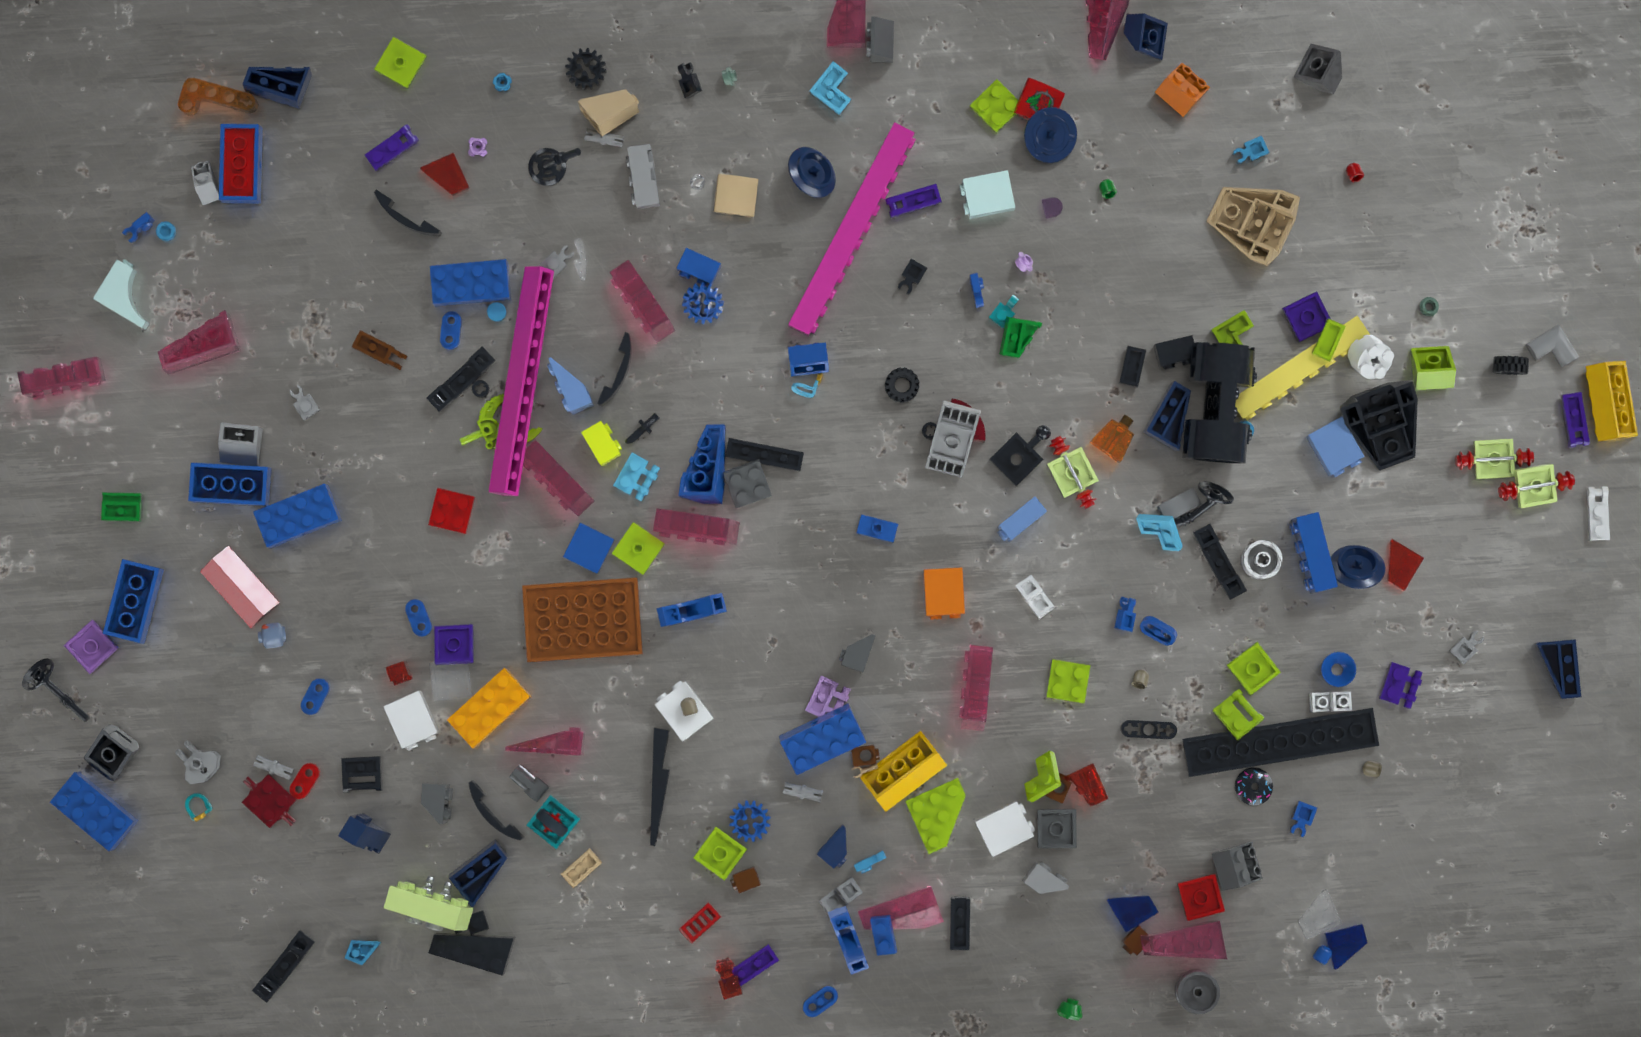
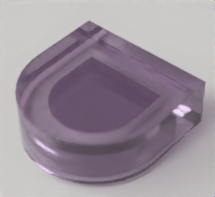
[1041,197,1063,219]

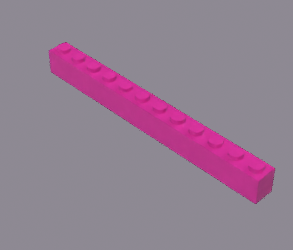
[788,122,916,337]
[488,266,554,496]

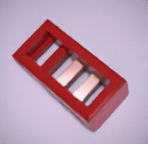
[679,902,721,944]

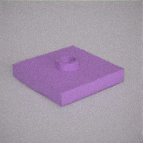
[64,620,119,674]

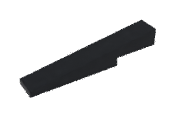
[650,728,670,846]

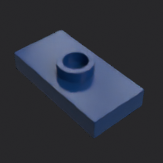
[857,514,898,543]

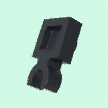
[898,259,928,295]

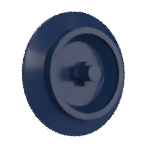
[1024,107,1077,163]
[788,147,836,198]
[1331,545,1386,589]

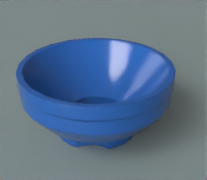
[1321,652,1356,687]

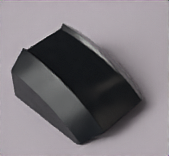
[84,724,139,781]

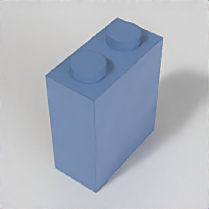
[1306,416,1365,477]
[997,497,1047,542]

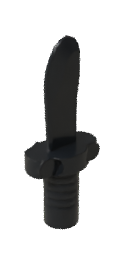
[625,413,660,444]

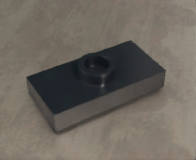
[1119,346,1146,388]

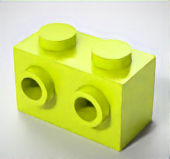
[581,421,622,466]

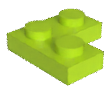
[1211,310,1254,345]
[1024,750,1061,802]

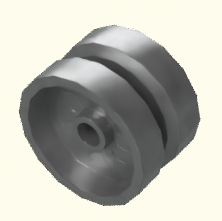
[1175,970,1220,1014]

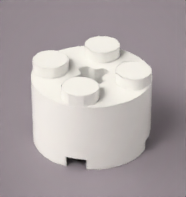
[1348,335,1394,379]
[1241,540,1283,580]

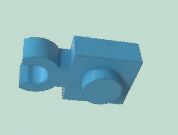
[1233,135,1269,164]
[854,851,886,874]

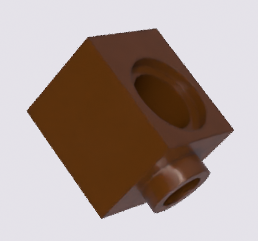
[851,745,880,767]
[1044,773,1072,804]
[730,866,761,893]
[1122,924,1153,956]

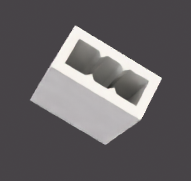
[655,681,714,742]
[383,691,440,751]
[975,801,1035,857]

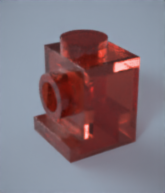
[385,661,413,686]

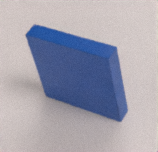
[563,523,614,574]

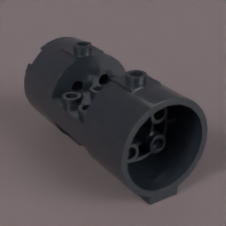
[1182,342,1257,464]

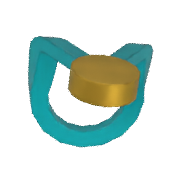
[185,793,213,822]

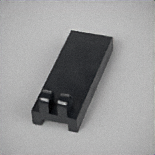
[950,896,970,950]

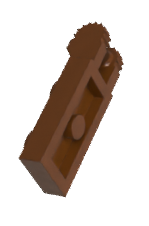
[352,330,408,370]

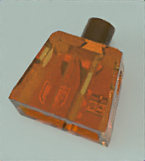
[1089,415,1134,463]

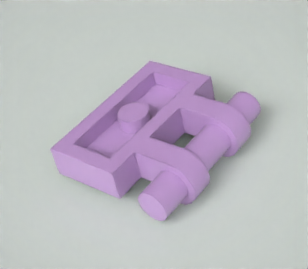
[805,676,851,717]

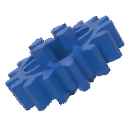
[682,282,724,324]
[729,800,771,842]

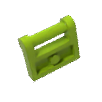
[1213,689,1264,740]

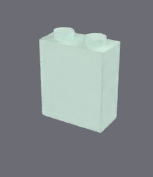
[959,170,1015,219]

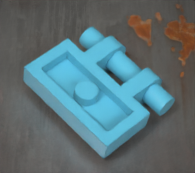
[613,452,660,501]

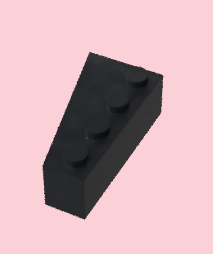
[428,933,516,976]

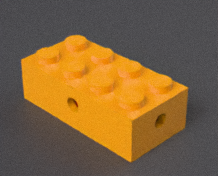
[447,668,532,749]

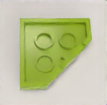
[905,778,966,854]

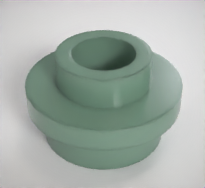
[722,67,737,86]
[1419,297,1439,316]

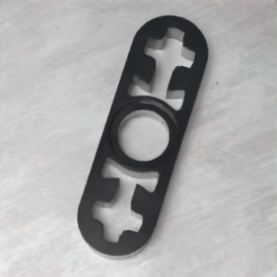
[1120,720,1177,739]

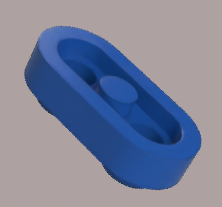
[440,311,462,350]
[405,599,432,637]
[1140,616,1177,646]
[301,679,330,715]
[803,986,838,1017]

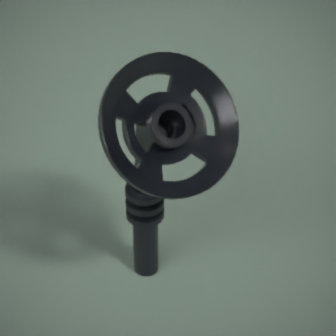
[528,148,581,186]
[1175,481,1234,528]
[22,658,90,722]

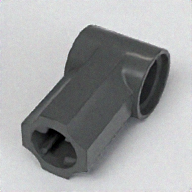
[509,764,549,802]

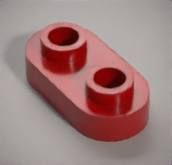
[290,763,320,799]

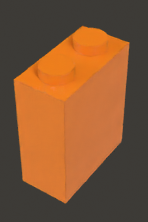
[923,567,965,620]

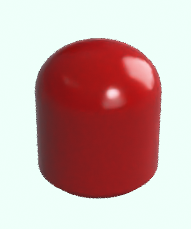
[1346,162,1364,182]

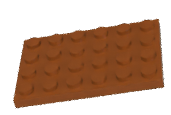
[522,578,643,662]

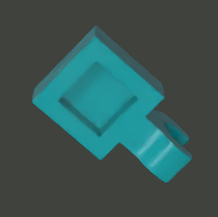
[989,295,1019,329]

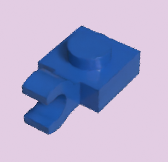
[122,212,155,243]
[1114,597,1136,632]

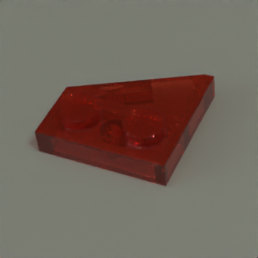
[420,153,470,196]
[1387,539,1424,591]
[1064,763,1108,806]

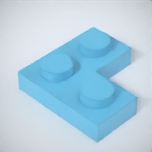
[810,61,851,115]
[1136,514,1183,551]

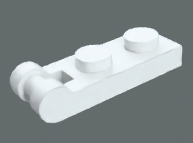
[1587,486,1610,541]

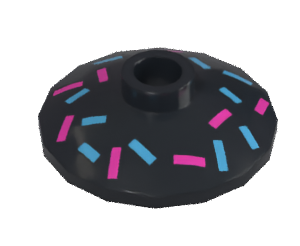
[1235,767,1273,806]

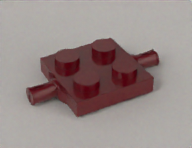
[241,774,297,829]

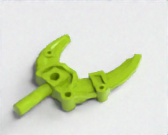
[459,393,543,450]

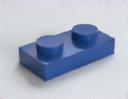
[870,915,897,956]

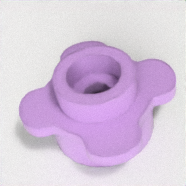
[468,138,487,157]
[1015,252,1033,272]

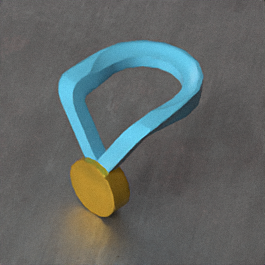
[791,373,824,398]

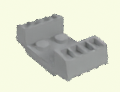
[925,400,981,478]

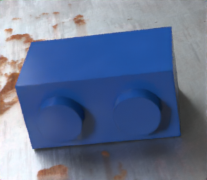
[677,248,721,287]
[788,342,829,377]

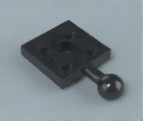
[989,425,1051,486]

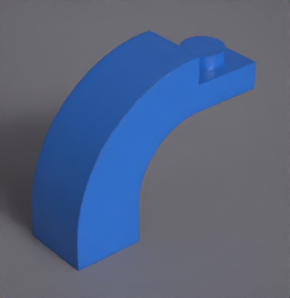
[656,593,727,627]
[828,906,869,975]

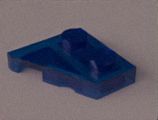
[1106,895,1159,932]
[1324,924,1368,970]

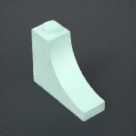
[93,259,150,330]

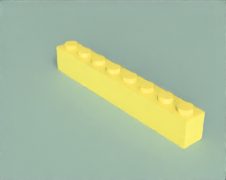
[1235,315,1370,421]

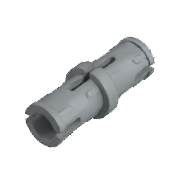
[584,128,624,148]
[253,755,294,780]
[783,782,823,802]

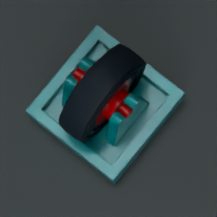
[526,795,580,849]

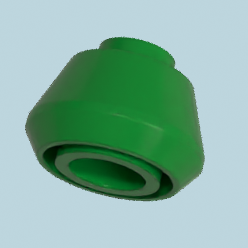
[1057,998,1083,1021]

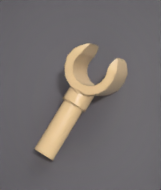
[852,764,878,778]

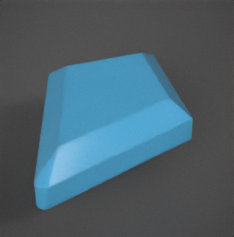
[345,940,381,965]

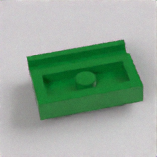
[101,492,142,522]

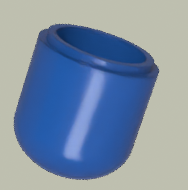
[1313,945,1332,965]

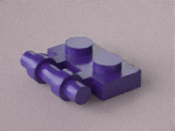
[1379,662,1423,709]

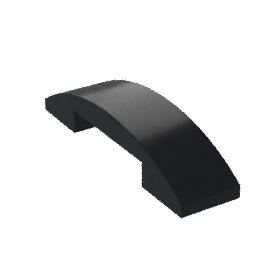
[374,190,442,236]
[598,332,632,406]
[426,346,496,412]
[1193,524,1247,600]
[469,780,525,840]
[252,930,315,1003]

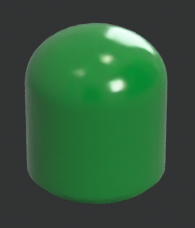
[1099,179,1117,199]

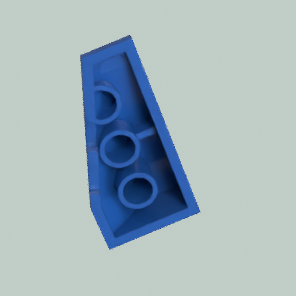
[678,424,726,504]

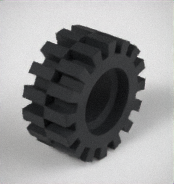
[1493,356,1529,375]
[885,367,919,403]

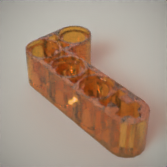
[178,78,259,116]

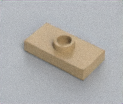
[561,848,602,889]

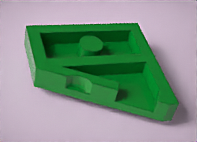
[999,316,1042,358]

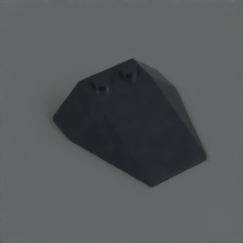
[1340,380,1418,471]

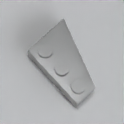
[626,144,660,210]

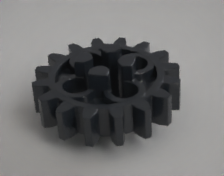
[565,48,607,90]

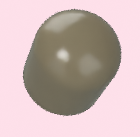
[1132,670,1149,689]
[680,697,698,716]
[1362,761,1382,778]

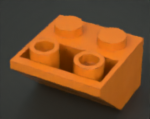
[1155,63,1210,117]

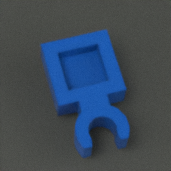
[969,273,984,308]
[1290,801,1317,837]

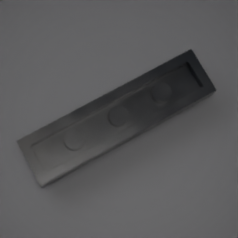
[725,438,804,471]

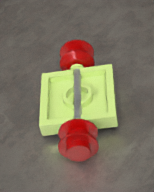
[1047,436,1099,509]
[1455,439,1534,479]
[1498,463,1575,508]

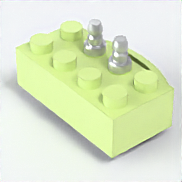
[384,876,473,931]

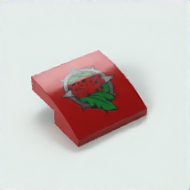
[1014,78,1065,120]

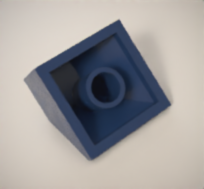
[1124,13,1168,60]
[817,824,847,869]

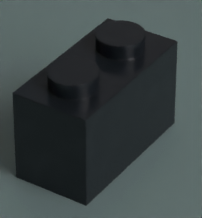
[1153,335,1194,370]

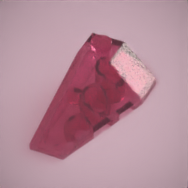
[827,0,866,48]
[1086,0,1129,60]
[505,727,585,755]
[858,885,944,930]

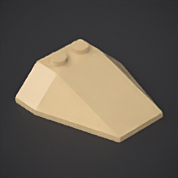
[1207,187,1300,266]

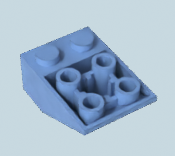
[547,357,594,415]

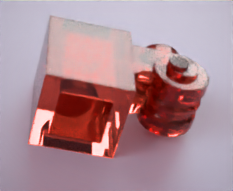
[715,957,743,1000]

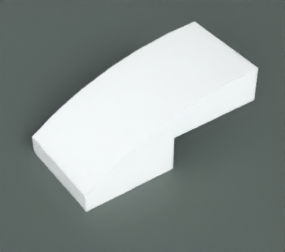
[1016,575,1055,619]

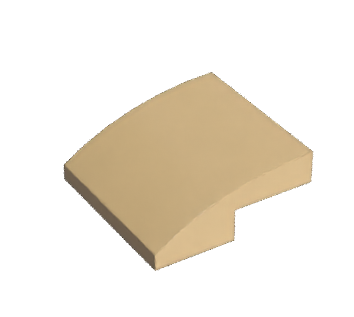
[713,174,758,217]

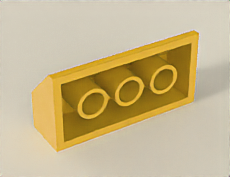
[1586,361,1638,442]
[860,731,947,812]

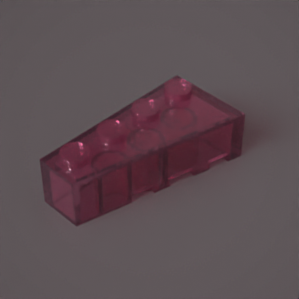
[609,260,676,343]
[158,310,241,375]
[17,357,106,400]
[523,440,594,517]
[653,508,740,546]
[959,645,993,731]
[1140,921,1227,959]

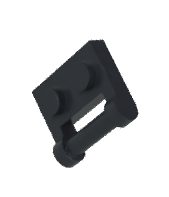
[341,756,383,793]

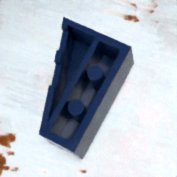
[243,67,312,109]
[1143,381,1191,451]
[1536,639,1582,699]
[338,813,391,854]
[449,839,507,908]

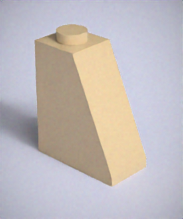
[578,89,639,136]

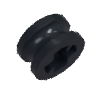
[472,380,490,398]
[922,422,937,440]

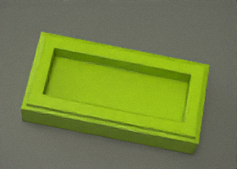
[1312,318,1346,362]

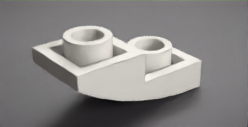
[1309,691,1352,712]

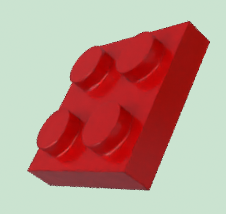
[428,488,475,534]
[1177,874,1225,921]

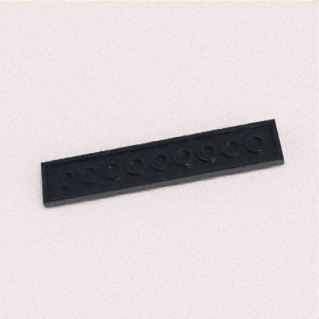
[1182,708,1379,777]

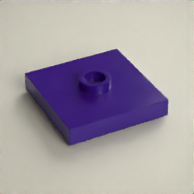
[1282,291,1331,343]
[434,624,474,665]

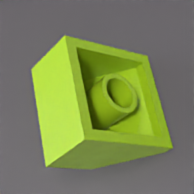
[1411,346,1456,390]

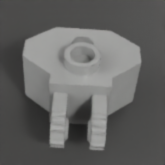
[175,740,221,784]

